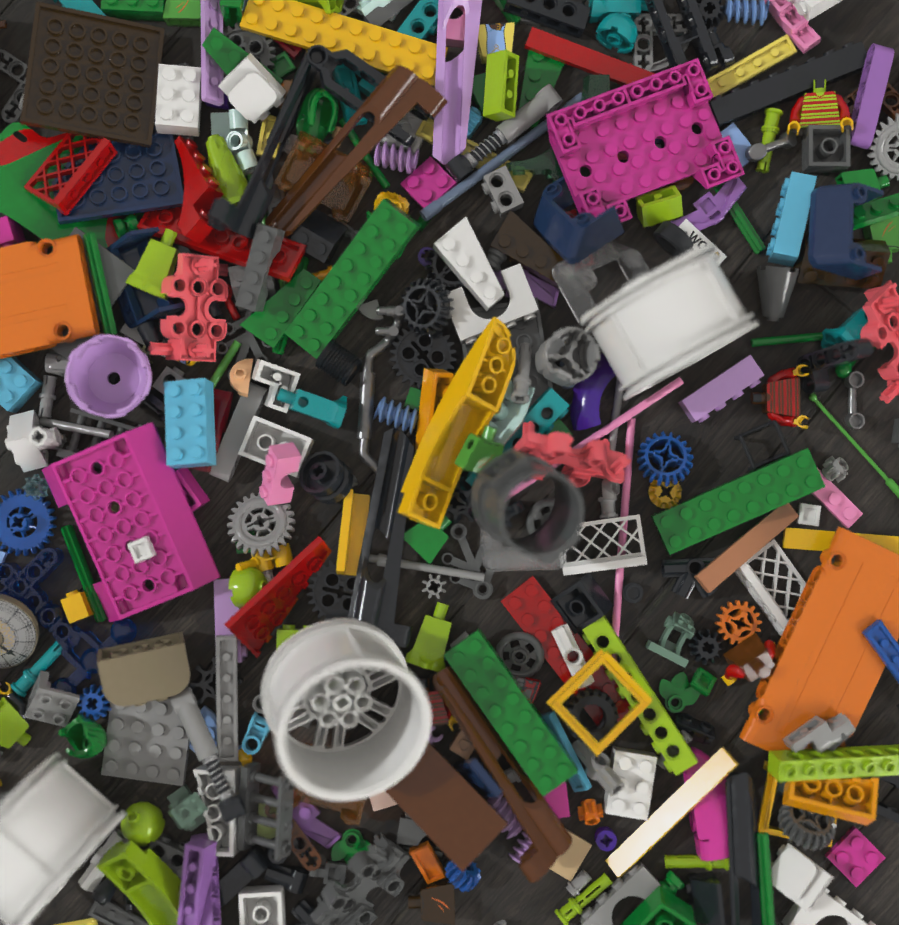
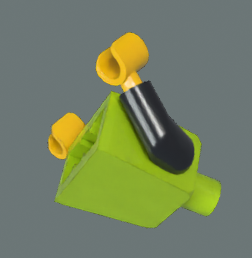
[0,682,31,749]

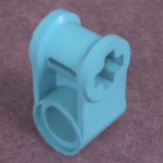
[242,712,270,755]

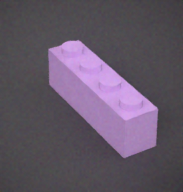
[678,355,764,423]
[213,578,248,663]

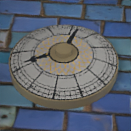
[0,594,39,669]

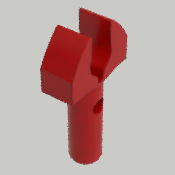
[214,284,240,321]

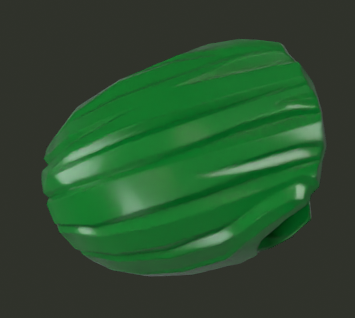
[296,88,339,144]
[58,714,107,759]

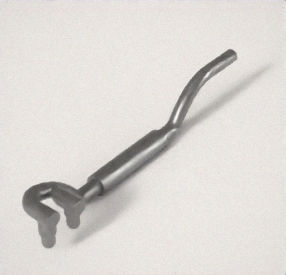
[357,305,404,474]

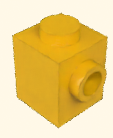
[60,589,94,624]

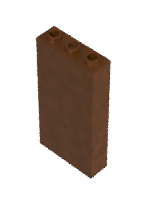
[385,741,508,872]

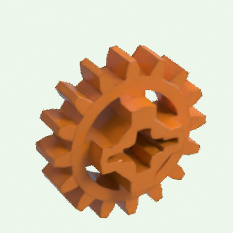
[715,600,762,645]

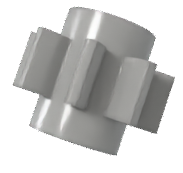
[822,456,849,483]
[422,574,447,599]

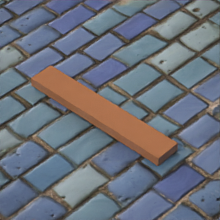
[694,503,799,593]

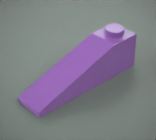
[177,837,217,925]

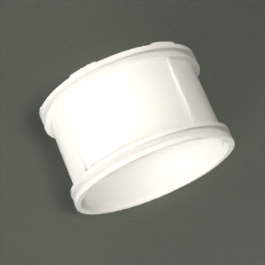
[580,244,759,401]
[260,618,432,801]
[0,752,127,925]

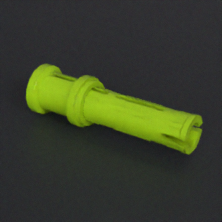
[756,108,783,173]
[664,855,729,871]
[555,872,613,925]

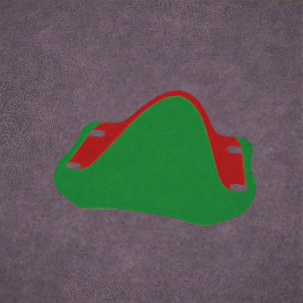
[0,122,143,248]

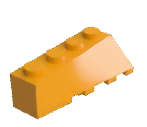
[414,368,454,451]
[782,778,879,825]

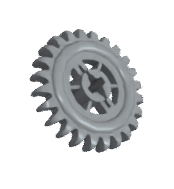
[867,113,899,181]
[227,493,296,557]

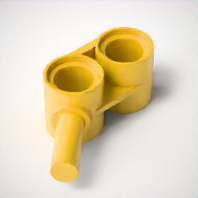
[235,543,293,572]

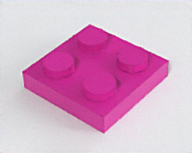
[400,156,457,208]
[825,826,885,887]

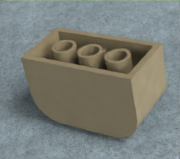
[97,631,190,706]

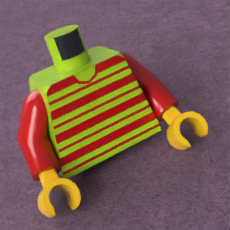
[787,79,854,136]

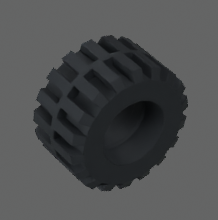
[565,688,619,743]

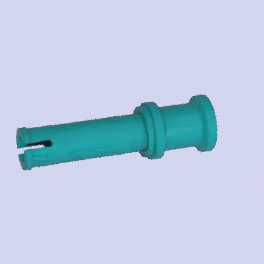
[10,640,67,697]

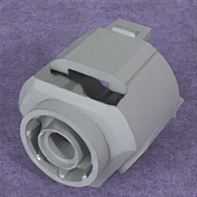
[535,327,600,387]

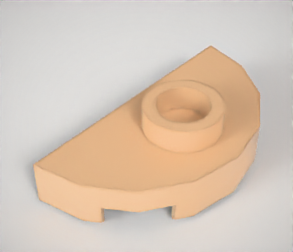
[230,359,253,397]

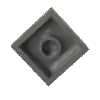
[802,125,850,173]

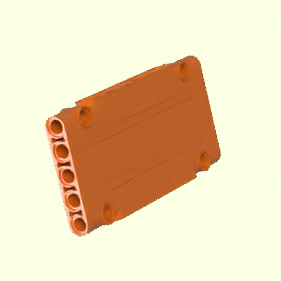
[0,234,100,359]
[739,527,899,752]

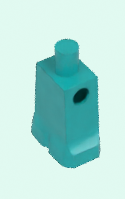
[588,0,648,23]
[821,308,868,348]
[276,388,347,429]

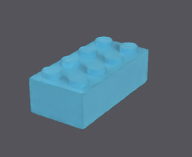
[766,171,817,267]
[0,356,43,413]
[164,378,216,469]

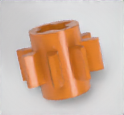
[577,799,603,825]

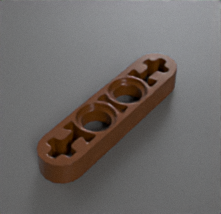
[264,805,322,871]

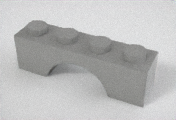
[580,861,660,925]

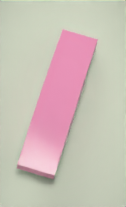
[764,0,821,54]

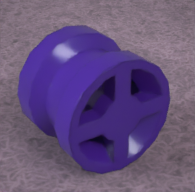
[594,826,617,851]

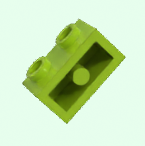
[635,185,683,228]

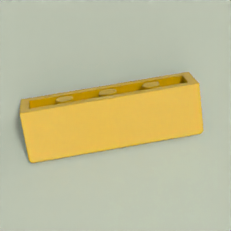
[336,489,370,576]

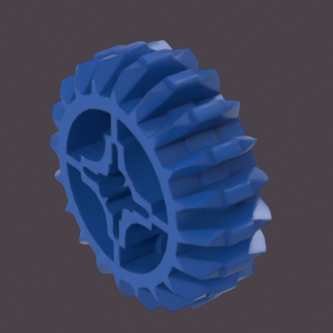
[636,431,694,487]

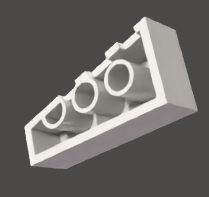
[433,217,505,312]
[193,765,241,857]

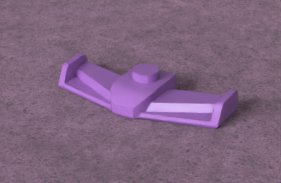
[671,177,747,231]
[493,269,559,309]
[270,786,342,849]

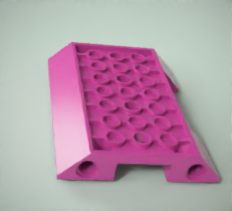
[546,58,745,223]
[42,422,221,622]

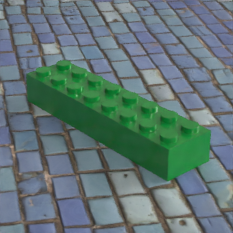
[284,199,421,359]
[651,448,826,555]
[444,628,578,796]

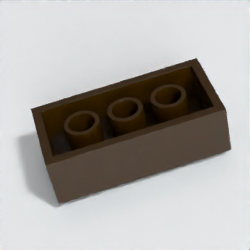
[793,234,891,289]

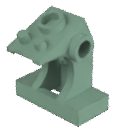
[645,611,696,668]
[167,784,208,832]

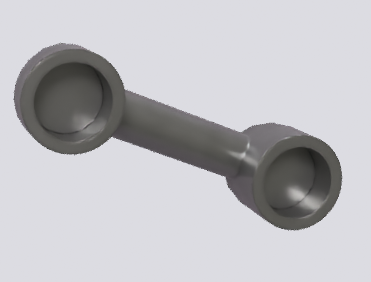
[745,131,797,162]
[844,371,865,429]

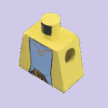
[477,22,515,64]

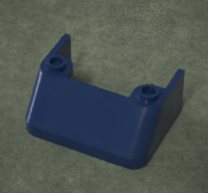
[533,176,624,264]
[808,183,884,280]
[106,227,185,329]

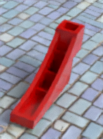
[174,136,224,244]

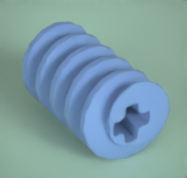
[724,0,769,26]
[373,396,418,434]

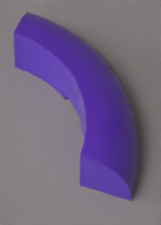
[570,353,616,430]

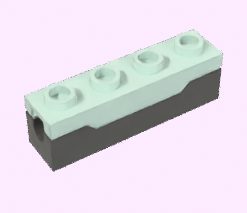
[355,0,413,26]

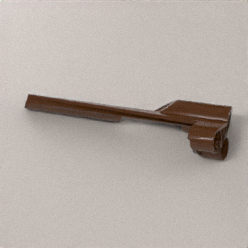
[265,65,448,238]
[433,667,572,883]

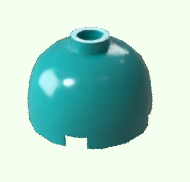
[596,13,638,53]

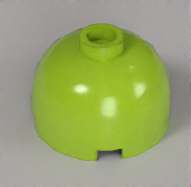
[228,567,268,609]
[121,801,165,847]

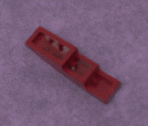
[190,389,234,473]

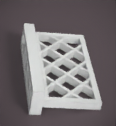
[561,514,647,576]
[735,539,806,636]

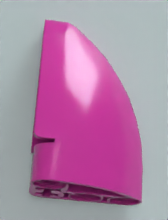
[683,747,729,861]

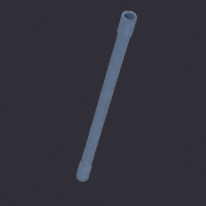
[419,92,587,222]

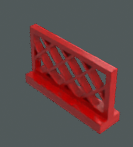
[24,133,118,216]

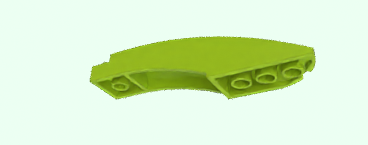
[96,840,181,925]

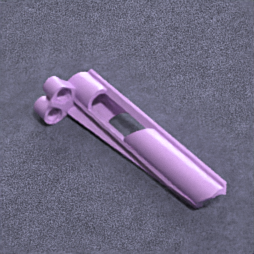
[432,0,482,165]

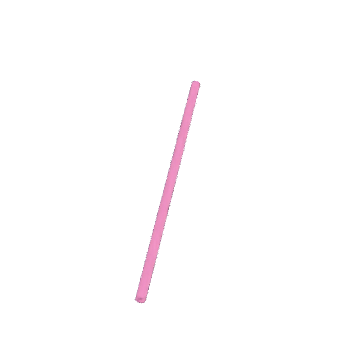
[508,377,684,499]
[611,418,636,662]

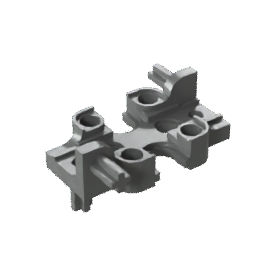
[310,833,411,925]

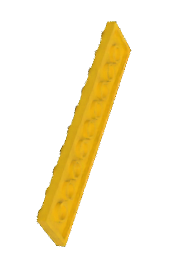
[239,0,448,89]

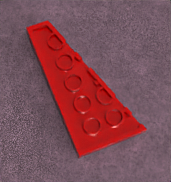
[224,536,332,658]

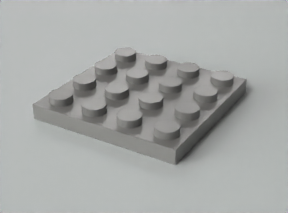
[101,698,190,786]

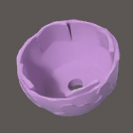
[64,334,152,418]

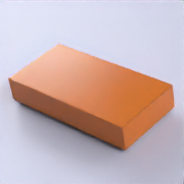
[409,841,446,884]

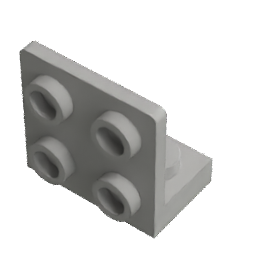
[24,670,80,727]

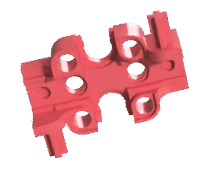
[148,253,228,362]
[860,280,899,404]
[513,421,631,488]

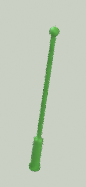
[809,393,899,498]

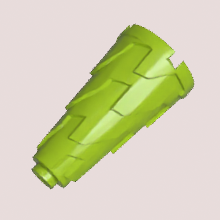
[206,134,248,207]

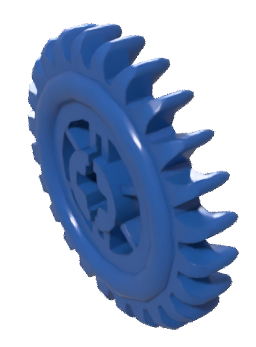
[0,488,57,556]

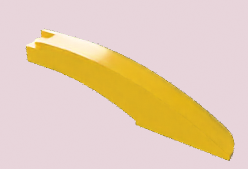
[397,317,516,529]

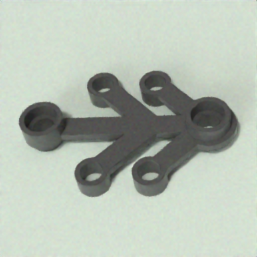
[216,309,272,380]
[441,523,500,599]

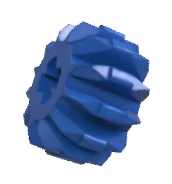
[77,684,112,721]
[445,860,481,892]

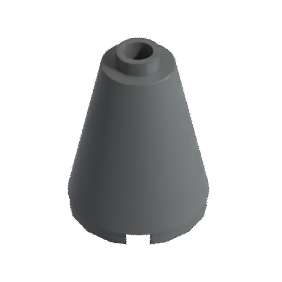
[756,266,799,321]

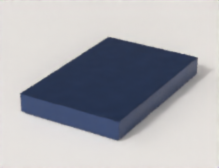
[453,759,503,798]

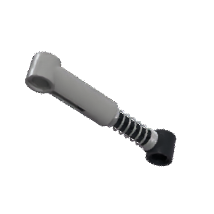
[445,84,563,184]
[170,687,247,823]

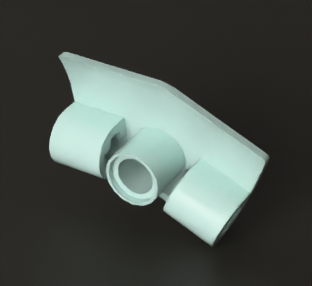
[211,109,258,176]
[481,380,535,445]

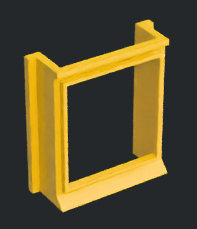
[546,649,653,756]
[757,760,837,847]

